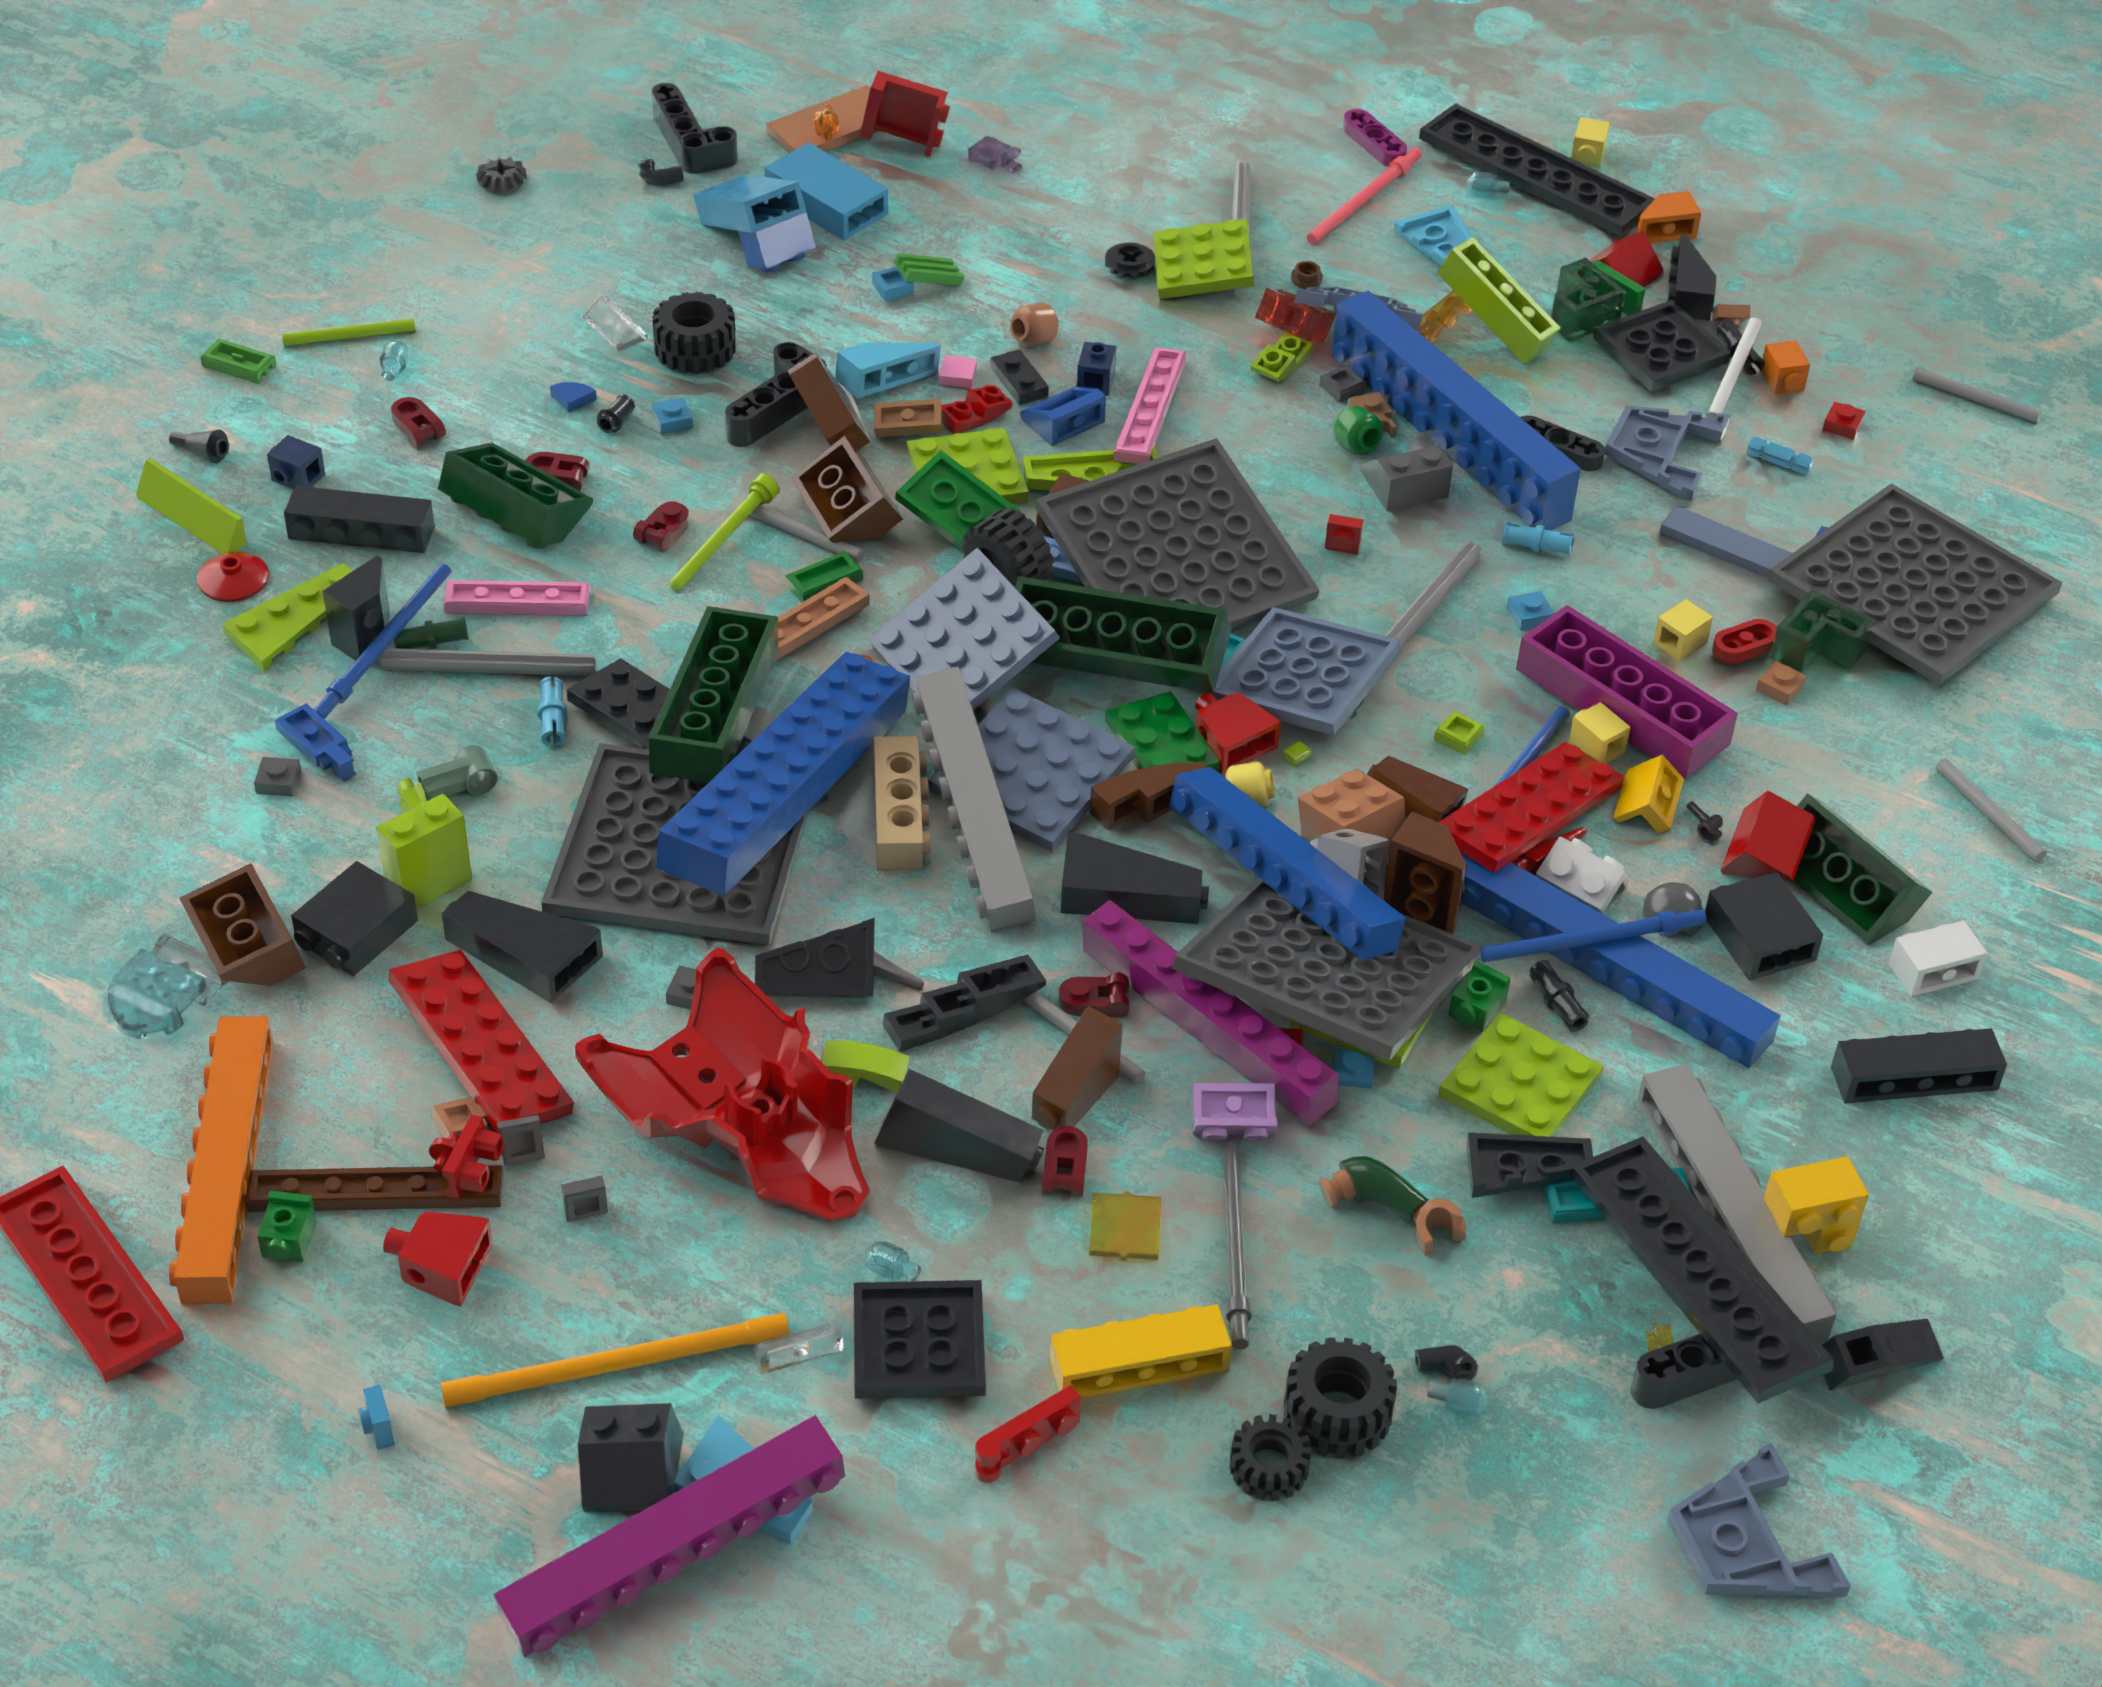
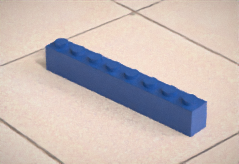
[1169,767,1406,960]

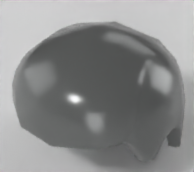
[1643,882,1703,937]

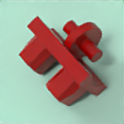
[429,1114,504,1200]

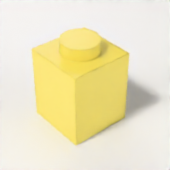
[1571,117,1610,168]
[1653,599,1713,662]
[1569,702,1631,763]

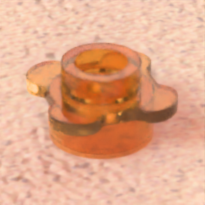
[814,104,839,141]

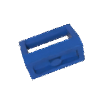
[1020,387,1106,446]

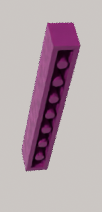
[1082,900,1338,1126]
[493,1415,846,1658]

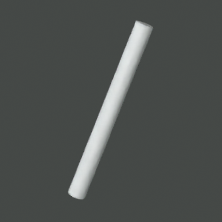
[1707,317,1762,418]

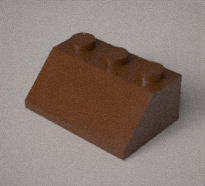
[791,436,903,543]
[1383,812,1466,935]
[179,863,306,986]

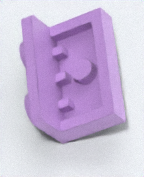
[1192,1083,1277,1141]

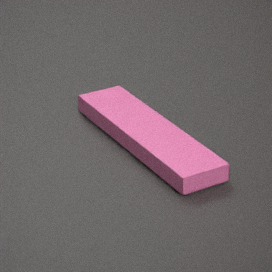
[444,580,590,616]

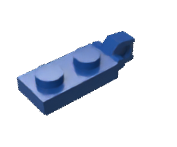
[274,703,356,782]

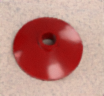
[197,552,269,602]

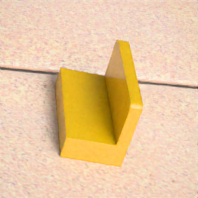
[1613,755,1684,834]

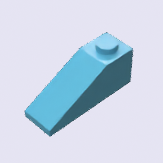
[835,342,941,398]

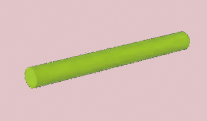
[282,318,416,347]

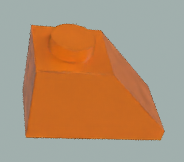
[1637,191,1701,243]

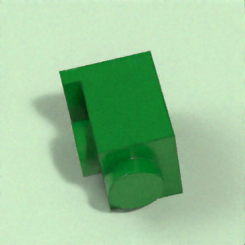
[1448,960,1511,1032]
[257,1191,317,1262]

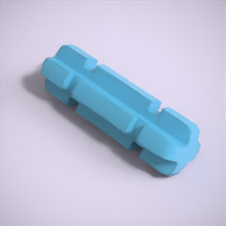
[1747,436,1813,475]

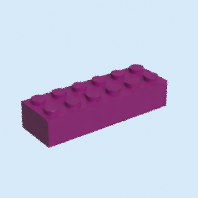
[1516,605,1738,780]

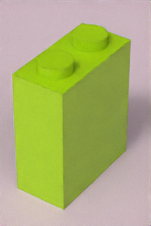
[376,794,473,908]

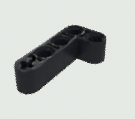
[652,83,738,174]
[725,342,827,447]
[1630,1334,1737,1409]

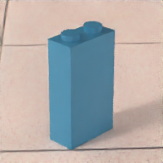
[764,142,888,240]
[693,174,807,233]

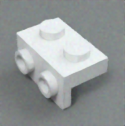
[1536,836,1629,914]

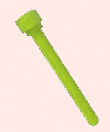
[670,473,780,591]

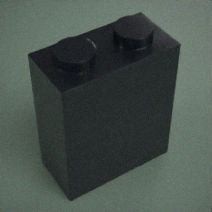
[291,861,418,977]
[1705,871,1823,981]

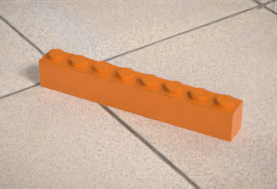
[169,1016,274,1303]

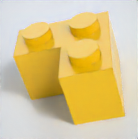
[1764,1156,1869,1254]

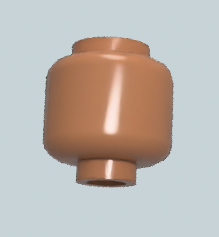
[1010,302,1059,347]

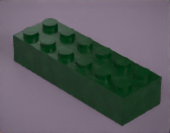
[1015,576,1231,694]
[648,606,778,783]

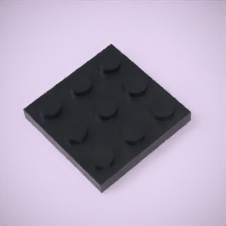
[1593,300,1731,391]
[854,1280,986,1399]

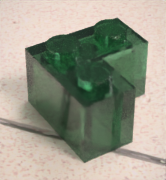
[1551,258,1626,342]
[1770,589,1875,673]

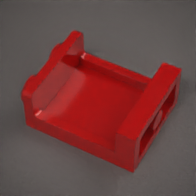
[859,70,950,157]

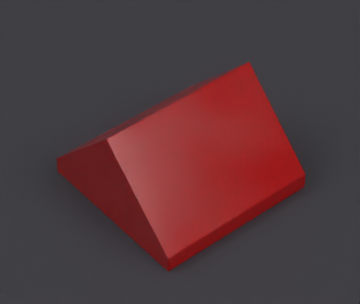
[1575,231,1664,288]
[1720,790,1816,881]

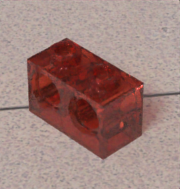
[1255,288,1336,343]

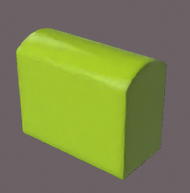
[1283,741,1311,766]

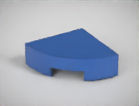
[550,382,597,412]

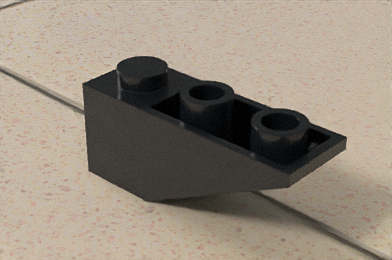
[1667,234,1716,321]
[1822,1318,1944,1391]

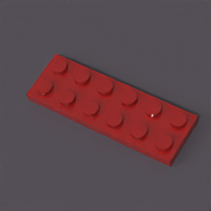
[1439,741,1625,873]
[388,949,574,1133]
[0,1165,184,1383]

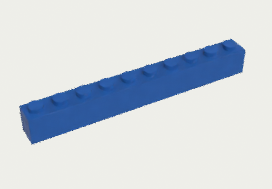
[1460,852,1781,1068]

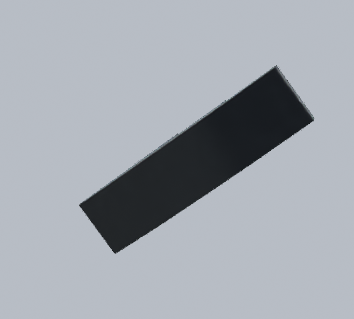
[882,954,1046,1052]

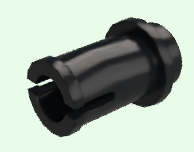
[597,394,635,433]

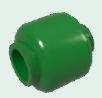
[1333,406,1383,455]

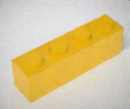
[1049,1304,1232,1398]

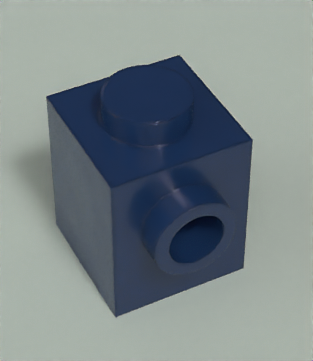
[1077,342,1117,396]
[267,435,325,489]

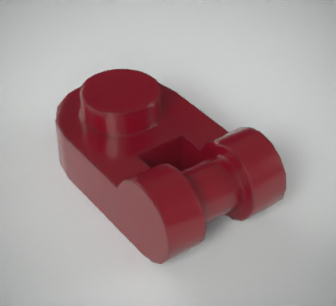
[391,397,446,448]
[525,452,590,491]
[633,501,689,551]
[1058,972,1130,1018]
[1042,1126,1088,1196]

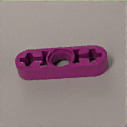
[1343,109,1407,167]

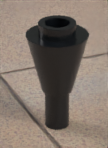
[169,429,229,463]

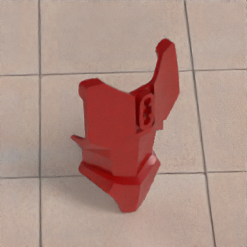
[575,947,870,1222]

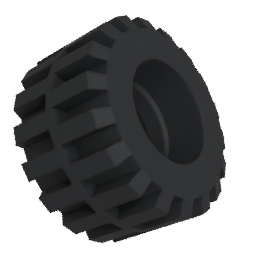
[652,292,736,374]
[962,508,1054,587]
[1283,1337,1397,1458]

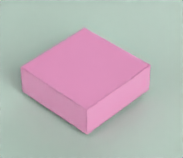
[939,355,977,388]

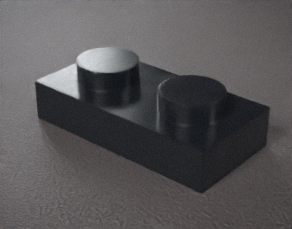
[990,349,1049,405]

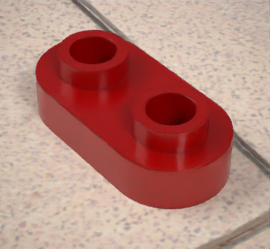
[1712,619,1779,664]

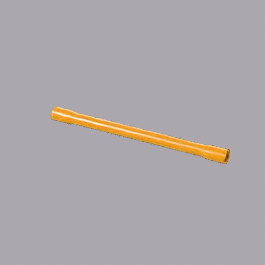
[440,1312,789,1408]

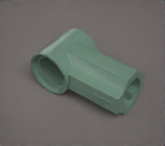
[416,745,498,801]

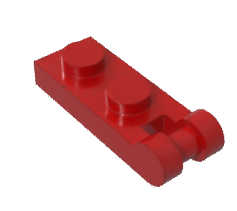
[975,1385,1081,1483]

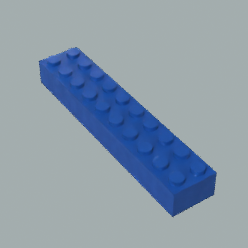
[1332,290,1581,530]
[656,651,910,896]

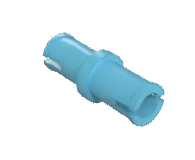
[1502,522,1575,556]
[538,677,567,747]

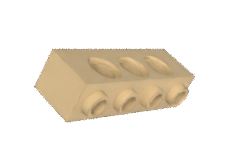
[874,736,930,870]

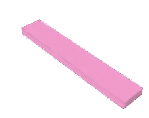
[1114,347,1186,464]

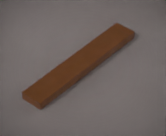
[246,1165,504,1212]

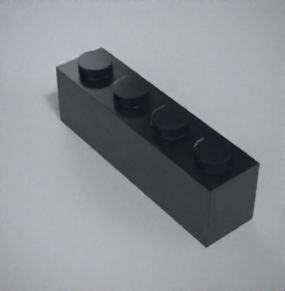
[284,486,435,553]
[1831,1028,2007,1104]

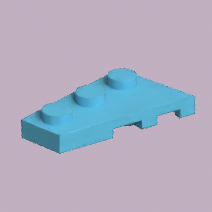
[1394,205,1472,266]
[674,1416,813,1544]

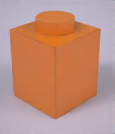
[1761,341,1811,394]

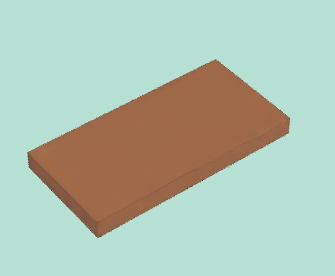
[766,85,878,153]

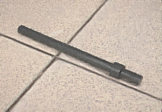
[1223,1140,1252,1349]

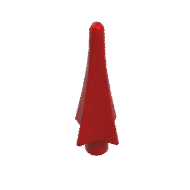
[1512,827,1587,876]

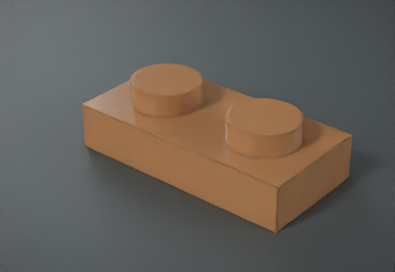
[874,399,942,438]

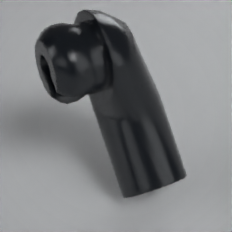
[638,159,684,185]
[1414,1345,1478,1382]

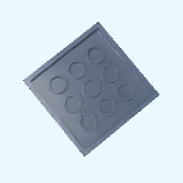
[868,548,1060,711]
[1205,607,1401,736]
[928,687,1135,852]

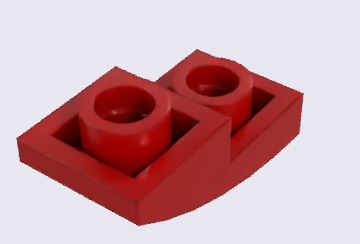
[942,385,1013,434]

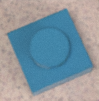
[872,267,914,301]
[651,397,693,434]
[1507,591,1554,630]
[1333,1048,1374,1089]
[358,1385,395,1450]

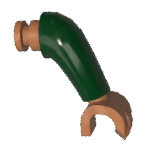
[1319,1156,1466,1256]

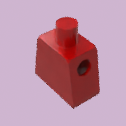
[1195,692,1281,775]
[383,1211,493,1307]

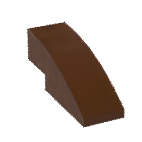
[1090,762,1207,830]

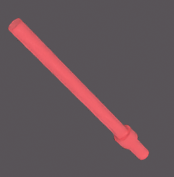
[1306,147,1422,245]

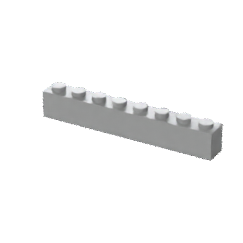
[912,666,1036,932]
[1637,1064,1836,1342]

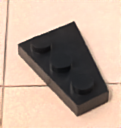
[755,918,875,998]
[1467,1132,1593,1198]

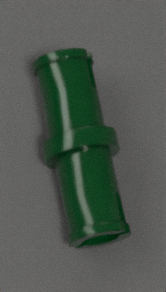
[394,617,469,649]

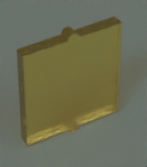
[1089,1191,1161,1261]

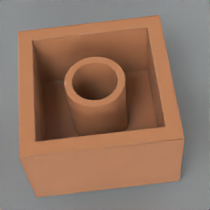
[1298,769,1406,844]

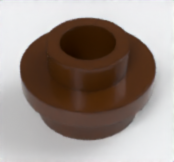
[1291,261,1323,290]

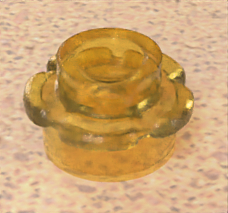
[1645,1321,1674,1352]

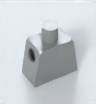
[1310,829,1390,900]

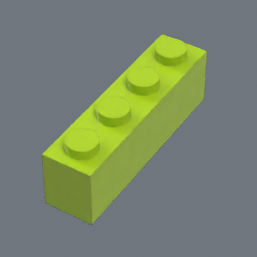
[1437,237,1561,365]

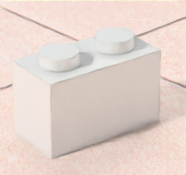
[1888,920,1988,997]

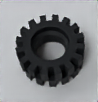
[1229,1414,1311,1501]

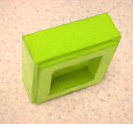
[1434,711,1485,755]

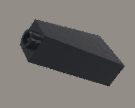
[1060,831,1209,924]
[441,891,603,1003]
[874,1069,1044,1183]

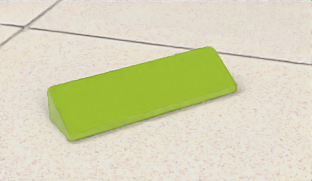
[137,458,247,554]

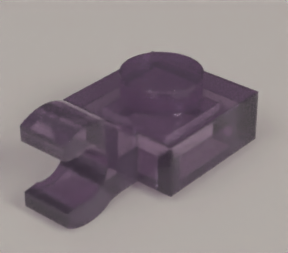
[968,136,1022,173]

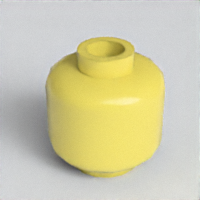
[1225,762,1276,809]

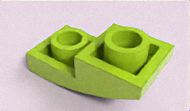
[1250,331,1314,382]
[820,1040,910,1093]

